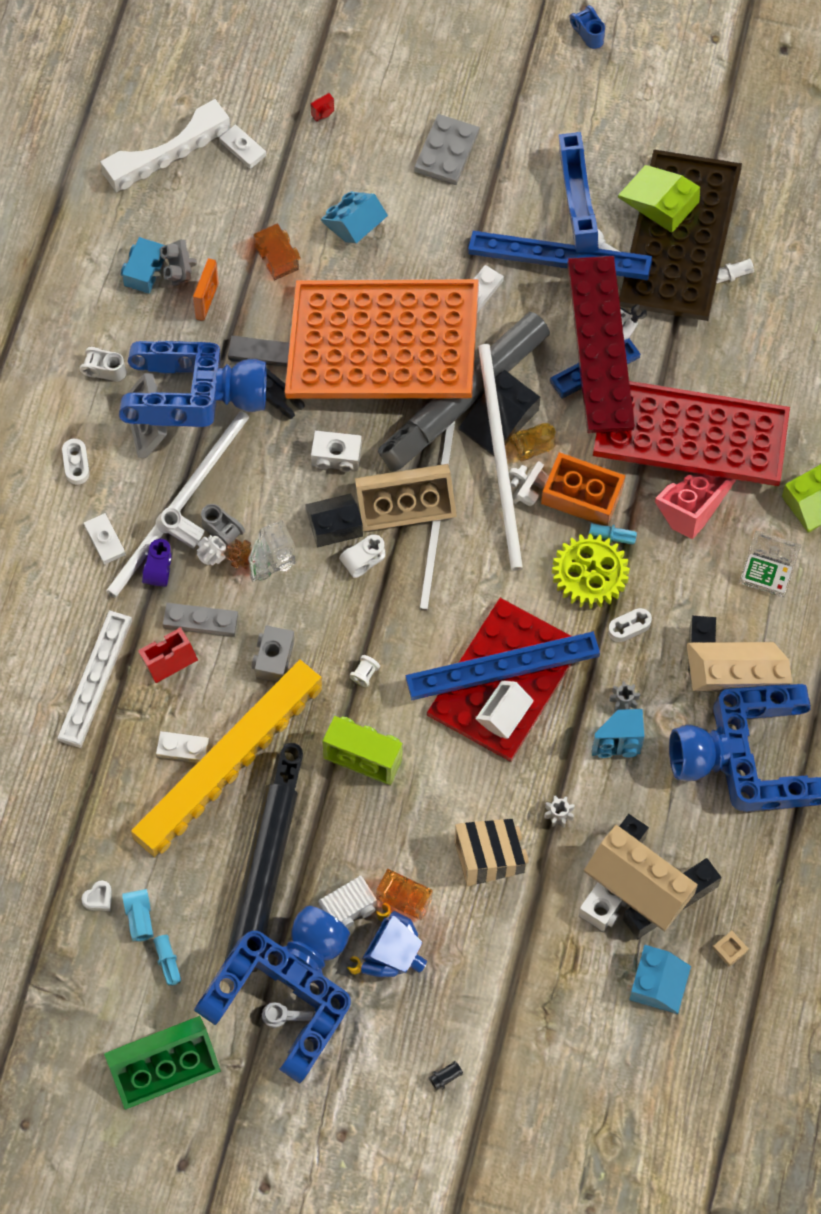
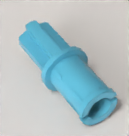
[589,523,637,544]
[153,935,181,986]

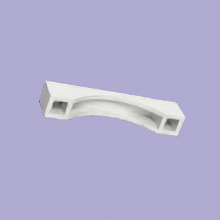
[100,99,230,193]

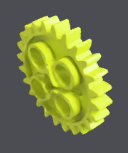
[552,533,630,609]

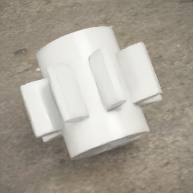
[197,535,226,565]
[544,796,575,828]

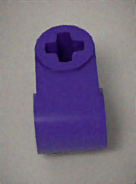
[142,539,172,587]

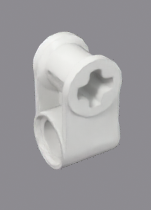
[79,347,127,382]
[339,535,385,578]

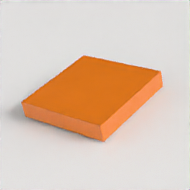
[193,258,219,321]

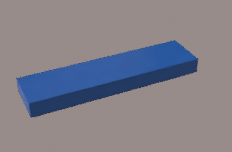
[550,338,641,399]

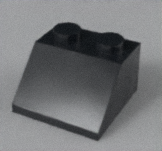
[305,493,363,548]

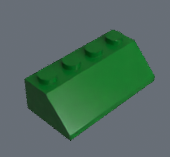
[104,1016,221,1110]

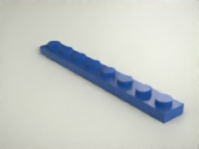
[468,231,652,280]
[405,631,600,701]

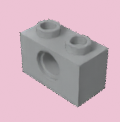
[251,625,295,682]

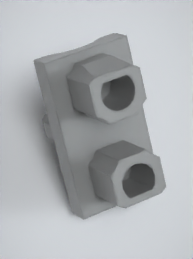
[160,239,197,286]

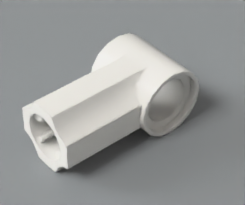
[156,507,205,548]

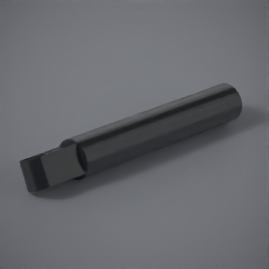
[224,742,303,972]

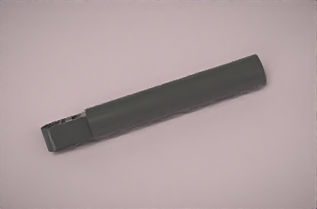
[378,312,550,472]

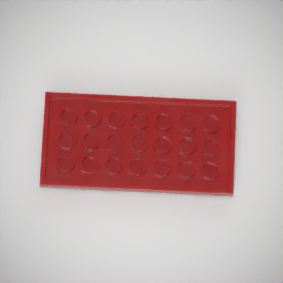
[593,381,790,486]

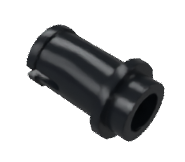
[429,1061,463,1090]

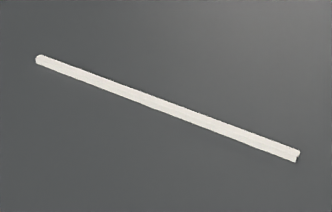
[420,421,455,610]

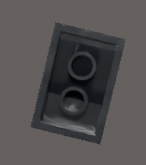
[459,370,541,456]

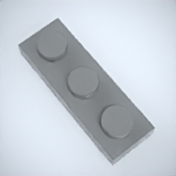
[163,603,238,637]

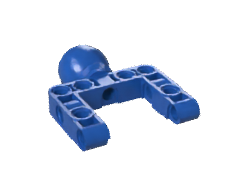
[119,341,267,427]
[669,684,821,812]
[194,906,351,1084]

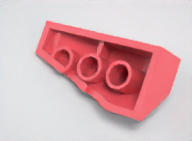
[655,473,736,539]

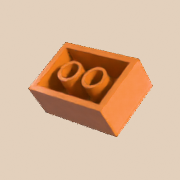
[541,452,626,526]

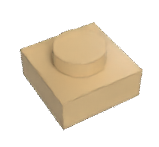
[712,931,749,967]

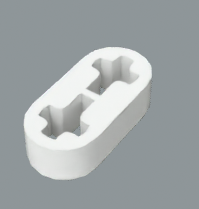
[608,608,652,642]

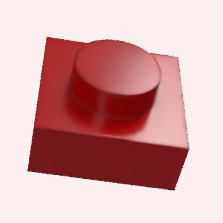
[311,93,334,121]

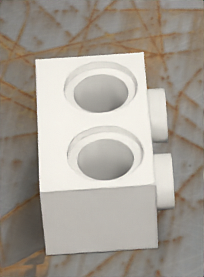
[578,882,628,932]

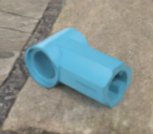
[122,889,154,942]

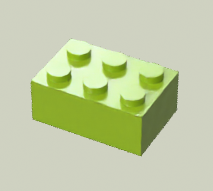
[322,715,403,786]

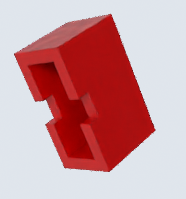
[138,627,198,683]

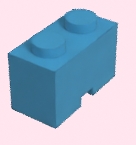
[121,237,165,294]

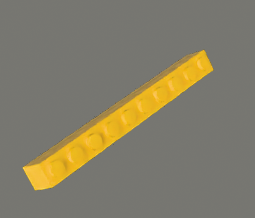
[131,659,322,858]

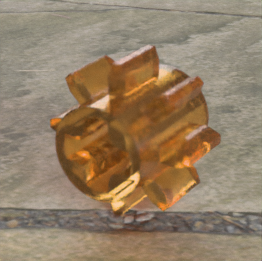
[226,539,253,569]

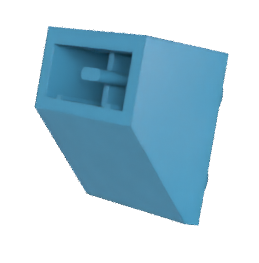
[320,191,388,244]
[591,709,645,758]

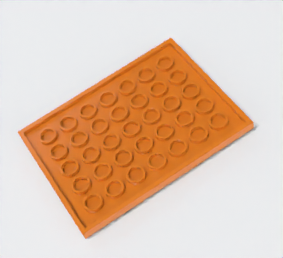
[285,279,479,399]

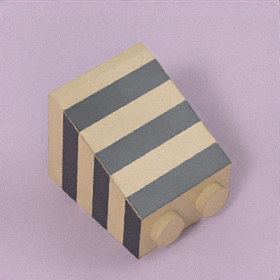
[454,819,529,886]

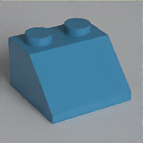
[629,945,691,1014]

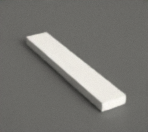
[57,610,132,748]

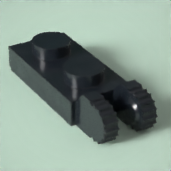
[266,368,305,419]

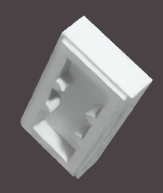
[219,124,266,169]
[84,513,126,565]

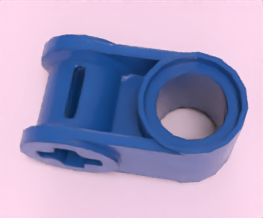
[569,5,605,49]

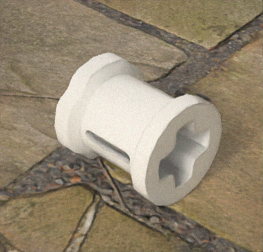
[350,655,380,687]

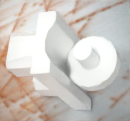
[509,461,549,506]

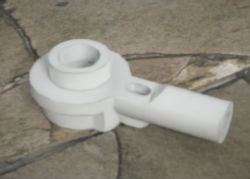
[262,1002,313,1028]

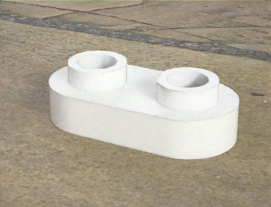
[62,439,89,485]

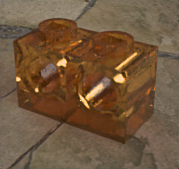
[376,868,433,920]

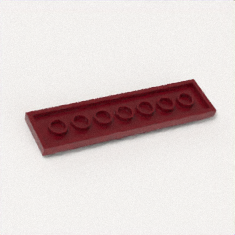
[567,256,635,433]

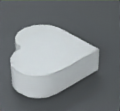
[81,881,112,911]

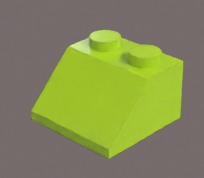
[781,464,821,533]

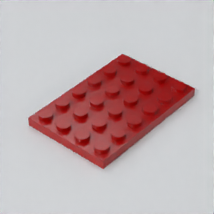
[427,597,572,762]

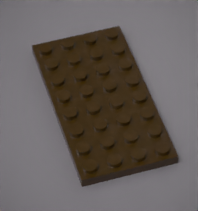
[619,149,742,321]

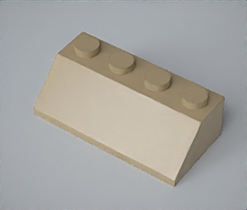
[355,464,457,531]
[687,642,792,691]
[584,825,698,932]

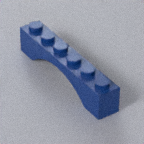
[559,132,599,253]

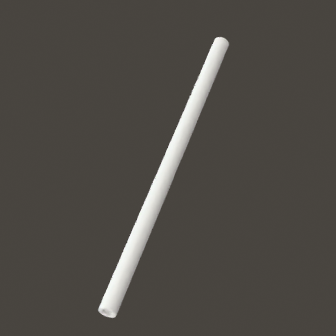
[478,344,523,571]
[106,411,249,598]

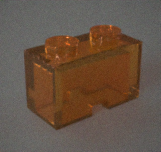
[253,223,301,281]

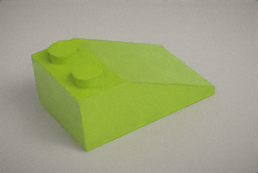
[618,165,700,232]

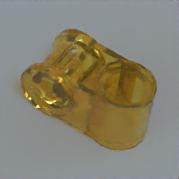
[509,423,556,461]

